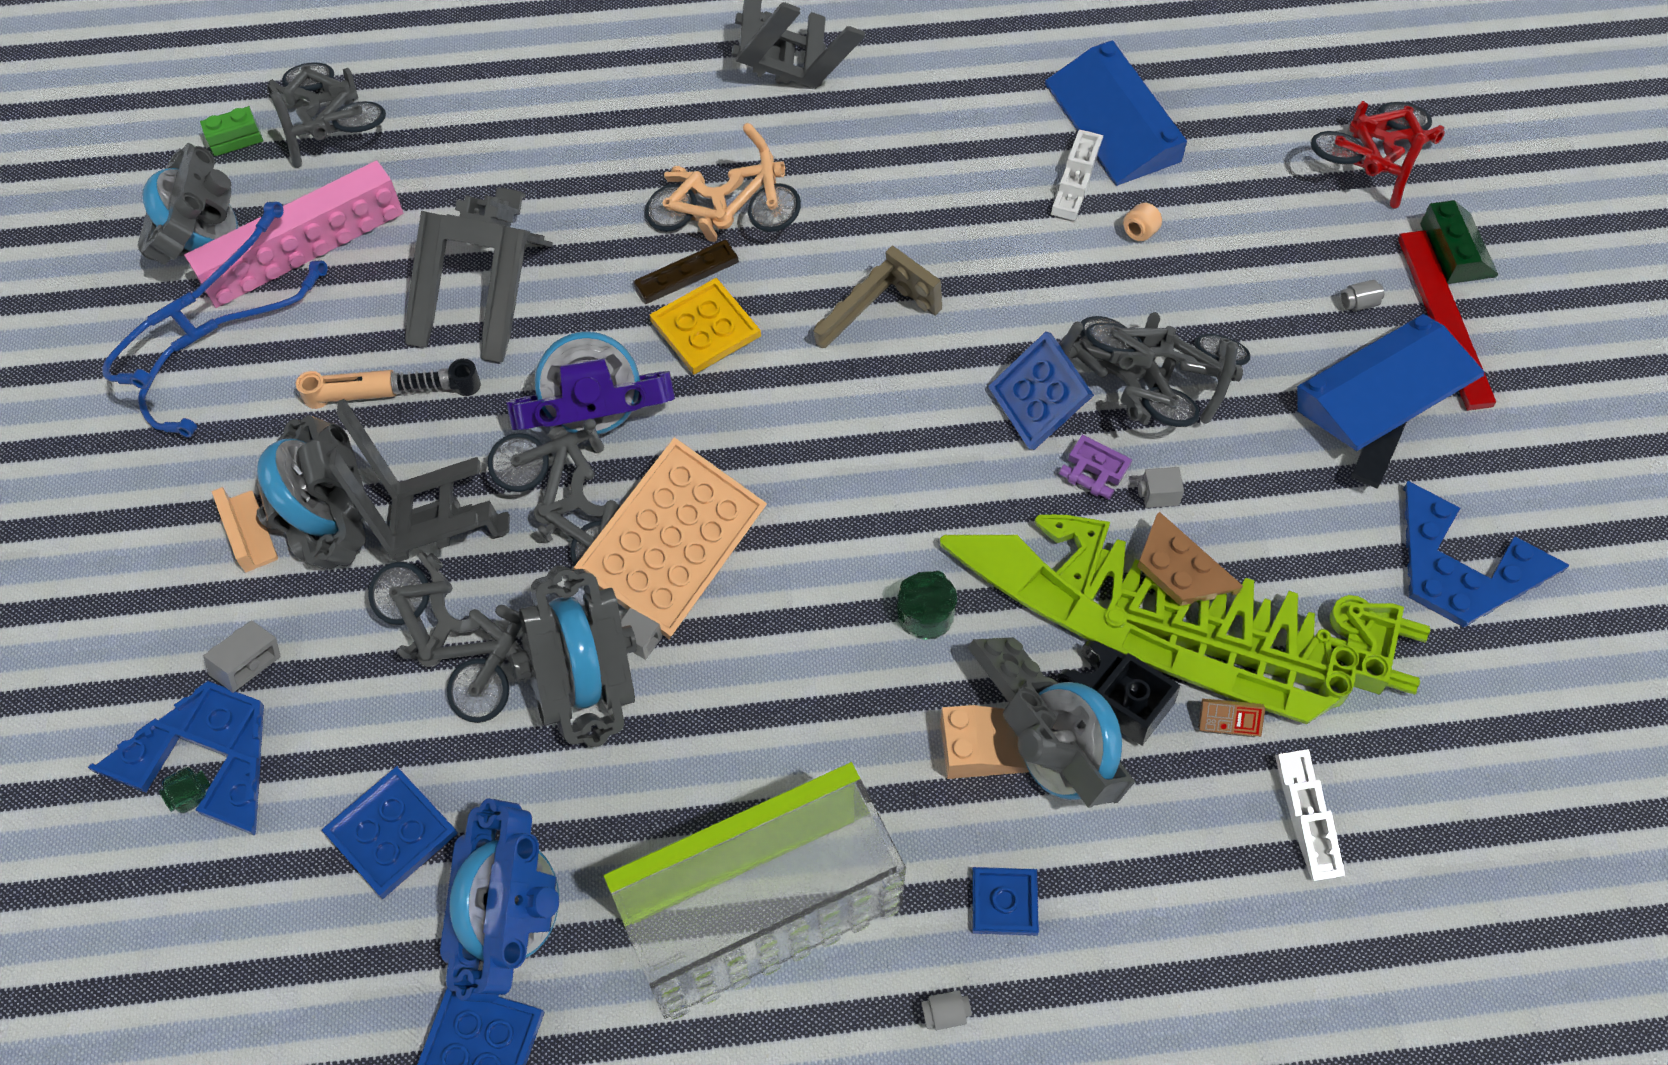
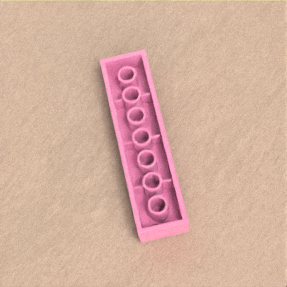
[184,160,404,308]

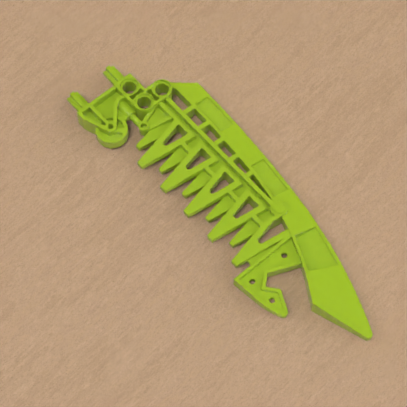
[940,514,1431,724]

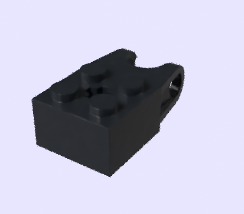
[1058,640,1181,746]

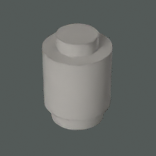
[1341,280,1384,311]
[921,990,972,1031]

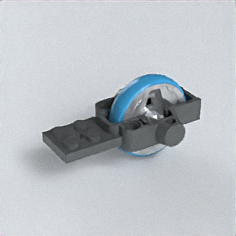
[968,637,1135,808]

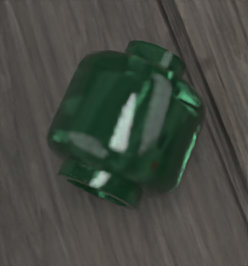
[158,766,210,814]

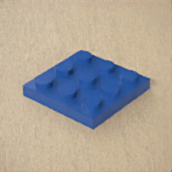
[988,331,1094,450]
[322,766,458,899]
[417,987,545,1065]

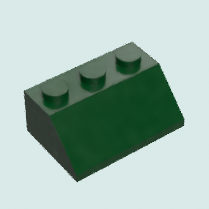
[1420,200,1498,284]

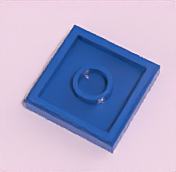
[972,867,1039,936]

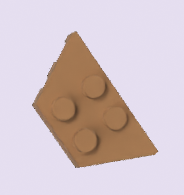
[1137,512,1243,606]

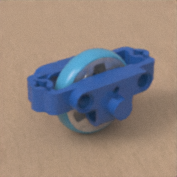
[440,798,559,1002]

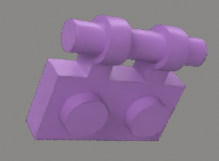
[1059,434,1132,500]

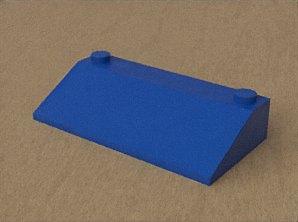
[1045,40,1187,186]
[1297,314,1484,451]

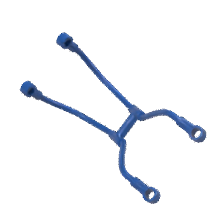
[102,201,328,437]

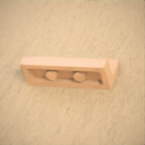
[211,487,278,573]

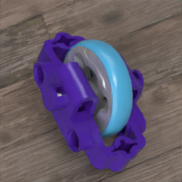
[506,332,675,435]

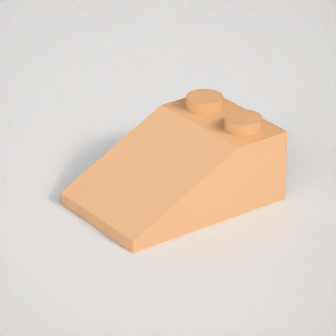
[940,705,1029,779]

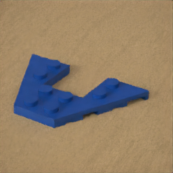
[1403,481,1569,628]
[88,681,264,836]

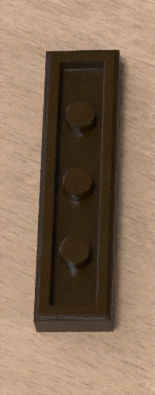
[633,239,739,304]

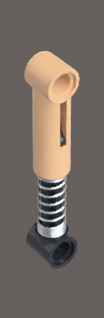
[295,358,481,409]

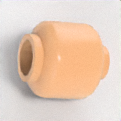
[1123,203,1162,241]

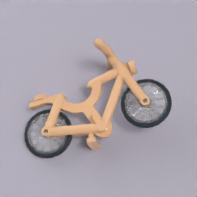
[645,123,801,242]

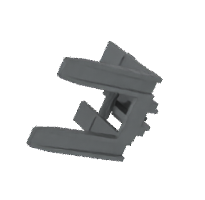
[405,187,553,362]

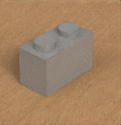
[203,620,281,693]

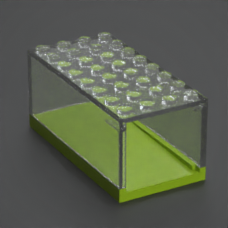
[603,762,906,1020]

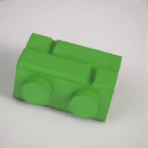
[200,106,263,156]

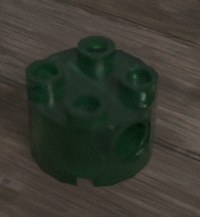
[897,570,957,640]

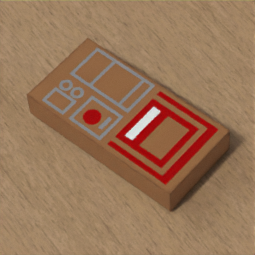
[1198,698,1265,737]

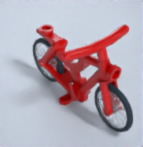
[1311,101,1445,209]

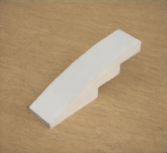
[1051,129,1103,221]
[1275,749,1345,880]

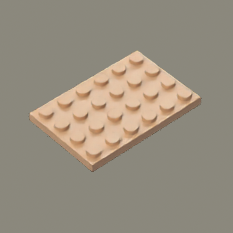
[573,437,767,639]

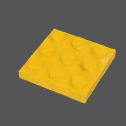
[649,277,761,375]

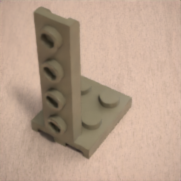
[813,245,942,348]

